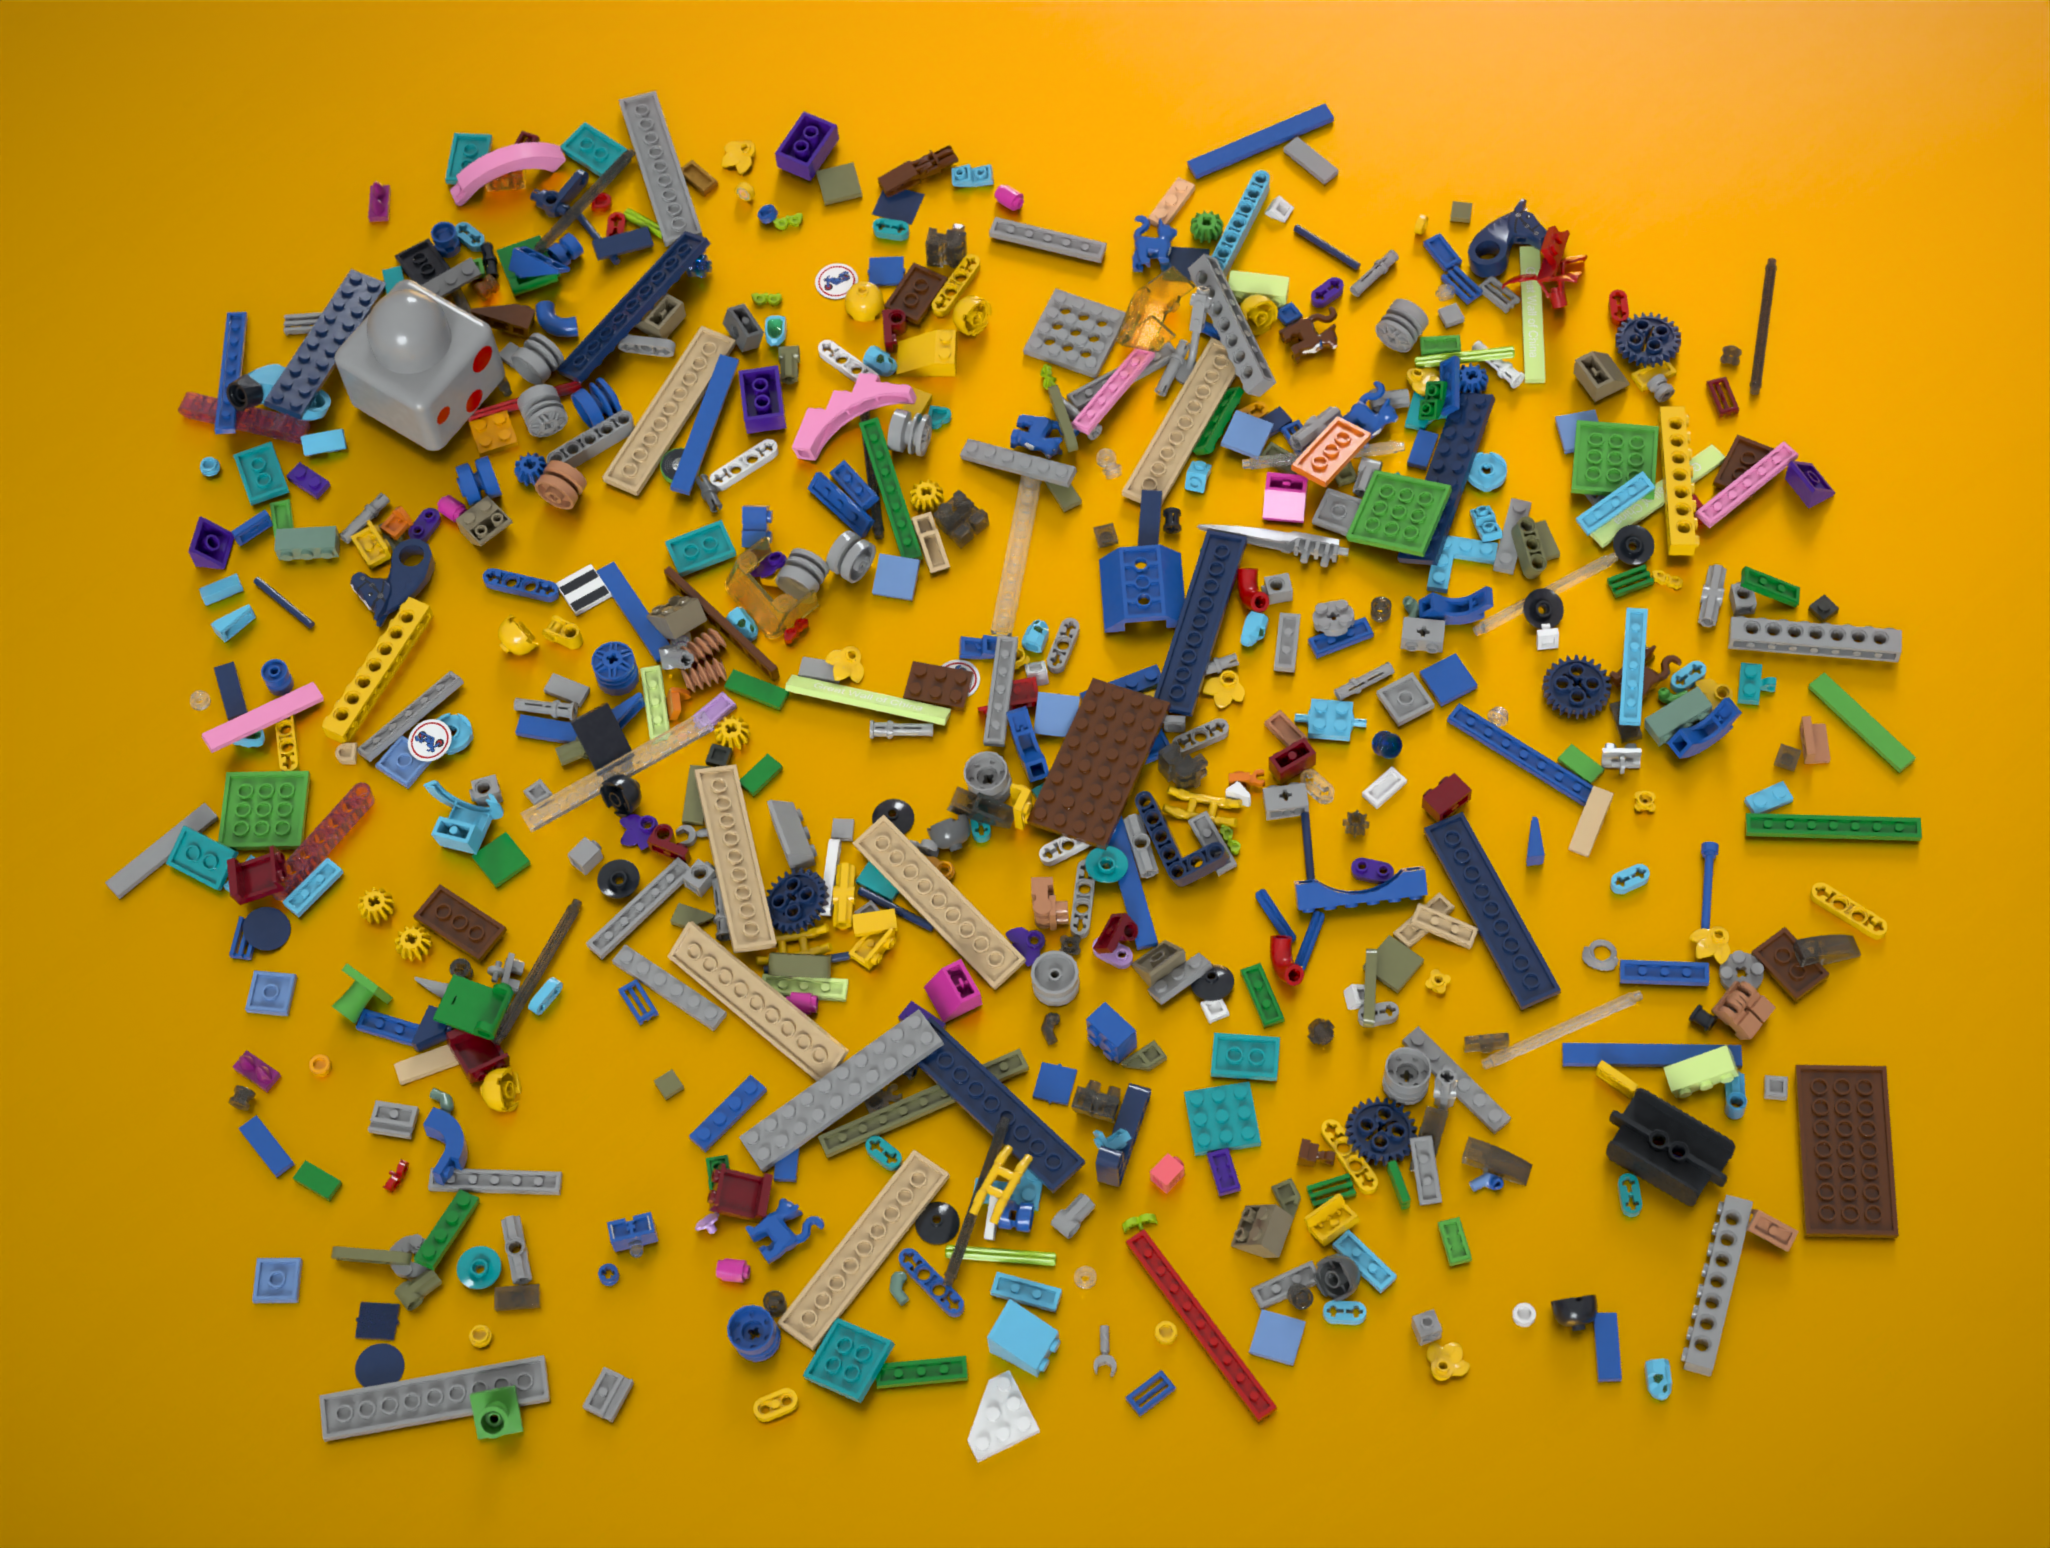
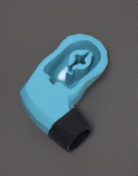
[226,364,331,421]

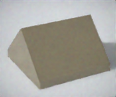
[1131,940,1186,987]

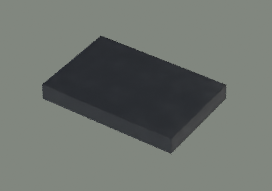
[395,238,451,285]
[570,702,635,777]

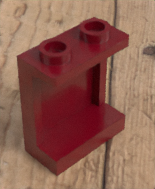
[227,845,287,905]
[446,1029,510,1084]
[707,1163,773,1223]

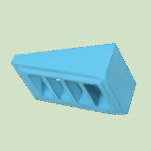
[211,604,256,642]

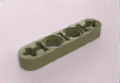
[1047,385,1079,453]
[1363,948,1377,1028]
[331,1246,412,1266]

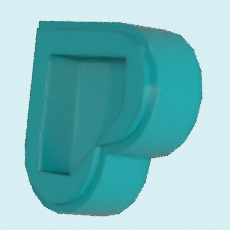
[928,405,952,429]

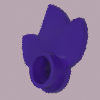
[749,551,787,578]
[619,814,658,850]
[1005,927,1045,967]

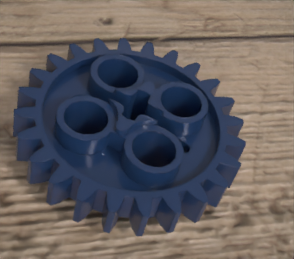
[1615,312,1681,368]
[1542,655,1612,719]
[766,868,830,935]
[1345,1097,1418,1166]

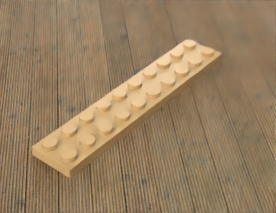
[602,326,736,496]
[1122,338,1237,504]
[694,764,777,953]
[853,815,1026,990]
[667,921,849,1081]
[777,1150,950,1351]

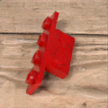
[1536,225,1570,284]
[978,676,1060,715]

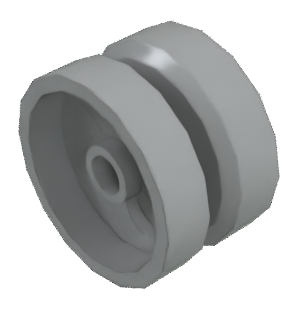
[826,530,876,583]
[1031,950,1080,1007]

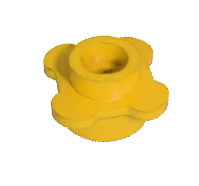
[1015,648,1030,670]
[1634,790,1656,812]
[1425,969,1451,994]

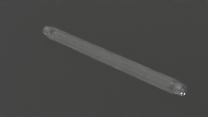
[1242,441,1405,470]
[1473,553,1618,636]
[1481,990,1643,1069]

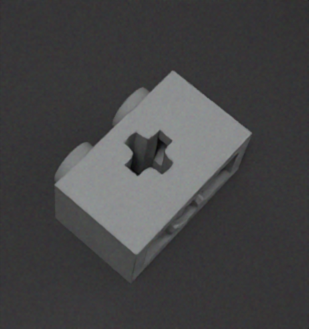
[1401,617,1445,653]
[1263,782,1309,820]

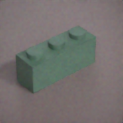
[274,526,340,561]
[1644,686,1713,746]

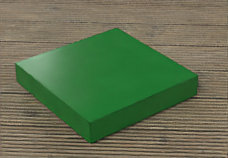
[471,832,531,888]

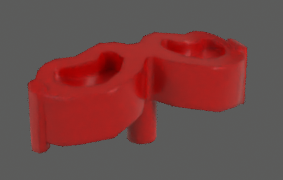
[784,618,809,645]
[383,1159,409,1192]

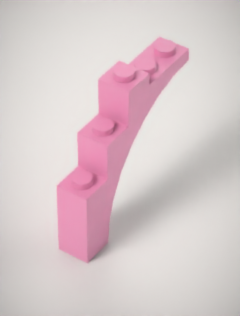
[792,373,917,461]

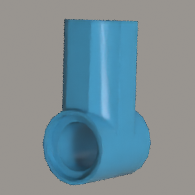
[1724,1071,1747,1119]

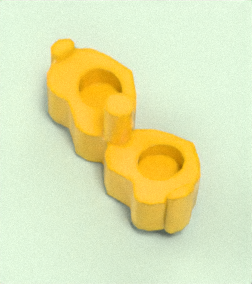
[1651,570,1683,589]

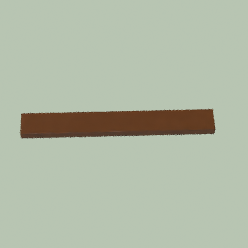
[664,566,780,681]

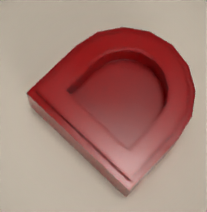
[591,192,612,212]

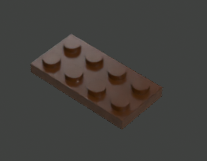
[413,884,507,963]

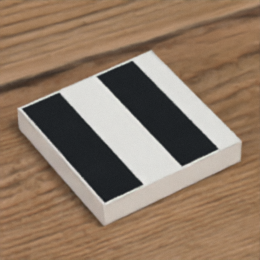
[556,564,612,616]

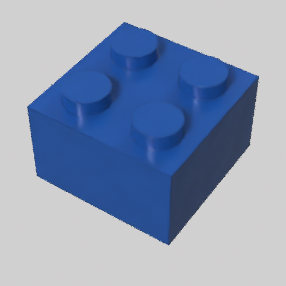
[1086,1002,1137,1065]

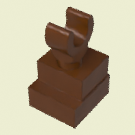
[1297,1138,1336,1168]

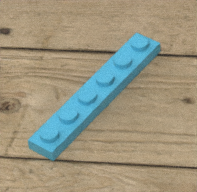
[1619,608,1648,726]

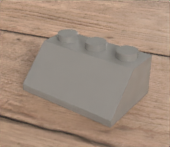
[767,800,817,873]

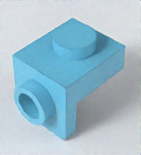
[1185,461,1212,493]
[1093,1129,1132,1150]

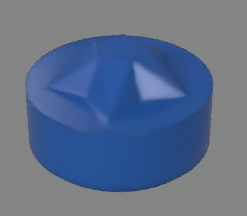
[757,204,778,224]

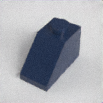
[411,1005,456,1053]

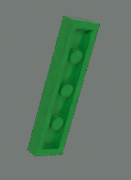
[1193,386,1244,456]
[414,1189,480,1271]
[876,1356,968,1389]

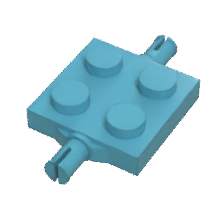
[1294,698,1367,741]

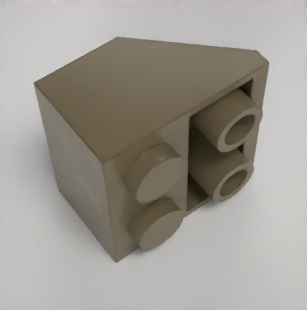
[634,293,686,339]
[1573,351,1630,402]
[456,495,513,546]
[646,595,707,640]
[1231,1204,1294,1258]

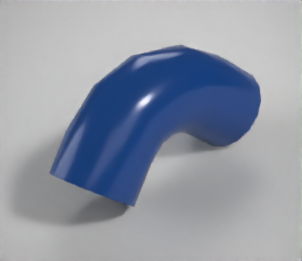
[535,301,579,337]

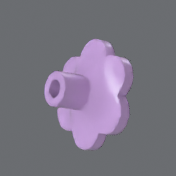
[695,1212,719,1234]

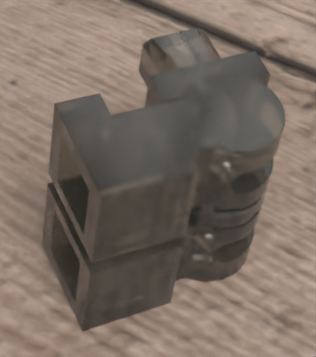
[925,223,967,268]
[933,490,990,549]
[1158,740,1208,791]
[1071,1080,1122,1124]

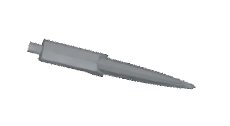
[1197,524,1349,567]

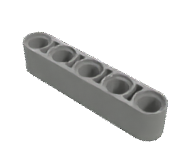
[547,410,635,468]

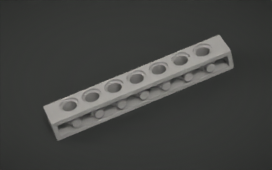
[1188,254,1276,397]
[1728,616,1902,662]
[1681,1194,1753,1377]

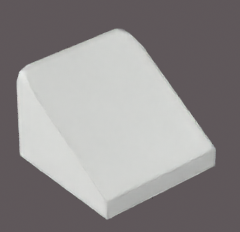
[1264,195,1294,223]
[1024,661,1049,686]
[1225,781,1251,807]
[1344,984,1365,1010]

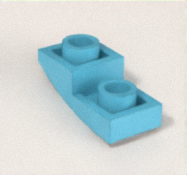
[951,164,994,187]
[301,429,347,456]
[1470,505,1503,543]

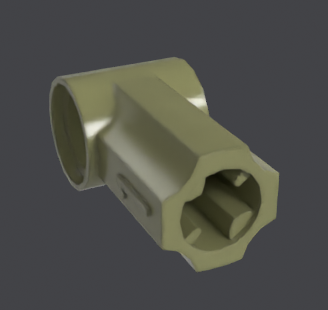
[778,345,800,385]
[555,737,588,766]
[394,1268,442,1311]

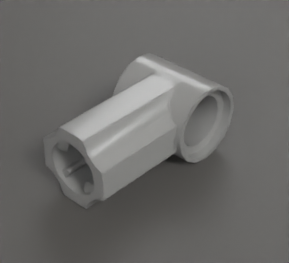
[1368,388,1410,414]
[1353,457,1383,498]
[659,645,694,670]
[1051,1193,1095,1239]

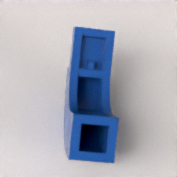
[1418,586,1493,625]
[1667,697,1742,759]
[1006,706,1049,783]
[423,1107,468,1186]

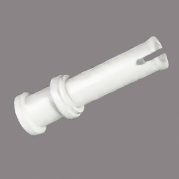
[1472,341,1525,388]

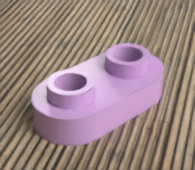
[1092,937,1133,969]

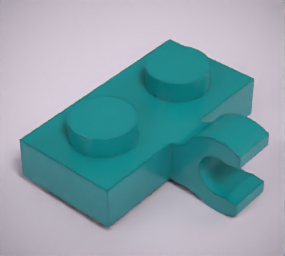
[1737,662,1777,705]

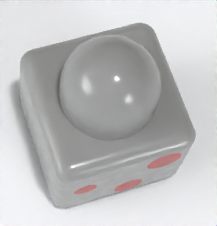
[334,280,505,451]

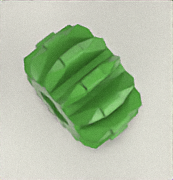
[1190,210,1223,244]

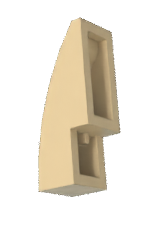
[911,512,950,573]
[1568,786,1614,857]

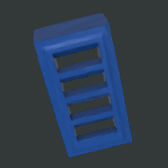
[611,692,645,729]
[1526,817,1545,866]

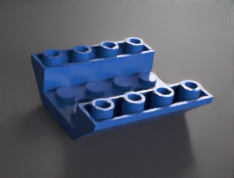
[1099,544,1185,633]

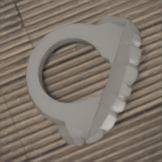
[1582,940,1619,971]

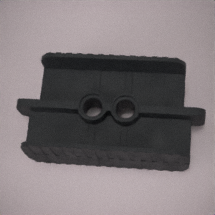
[1606,1088,1736,1206]

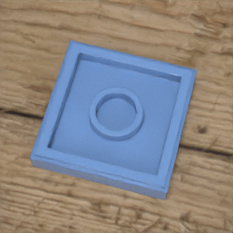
[1555,409,1599,454]
[1221,410,1274,460]
[872,553,921,601]
[1034,692,1080,737]
[375,735,432,789]
[245,970,297,1016]
[252,1258,303,1303]
[1249,1309,1306,1366]

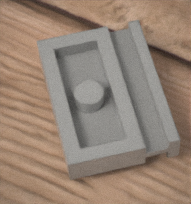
[368,1100,420,1139]
[582,1367,634,1423]

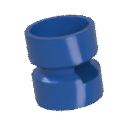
[431,222,461,258]
[546,233,584,266]
[261,659,294,696]
[998,1200,1034,1233]

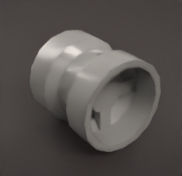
[1647,374,1675,402]

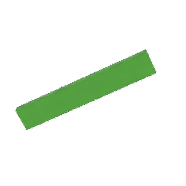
[1808,672,1916,773]

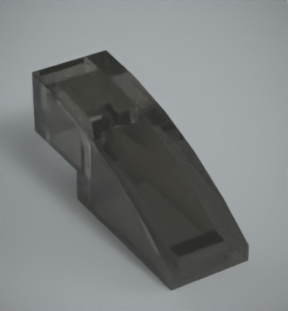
[947,787,1014,829]
[1793,934,1861,967]
[1409,1106,1449,1172]
[1461,1137,1532,1186]

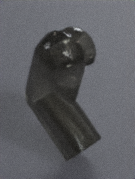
[1041,1012,1060,1045]

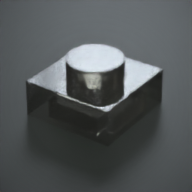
[1093,523,1118,548]
[1774,744,1802,772]

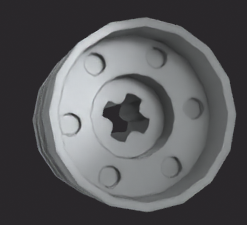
[1375,299,1429,352]
[511,333,564,385]
[517,384,568,437]
[887,409,932,457]
[775,548,829,602]
[964,751,1012,807]
[1382,1047,1432,1105]

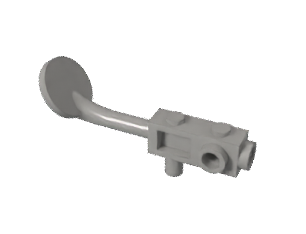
[1175,286,1212,384]

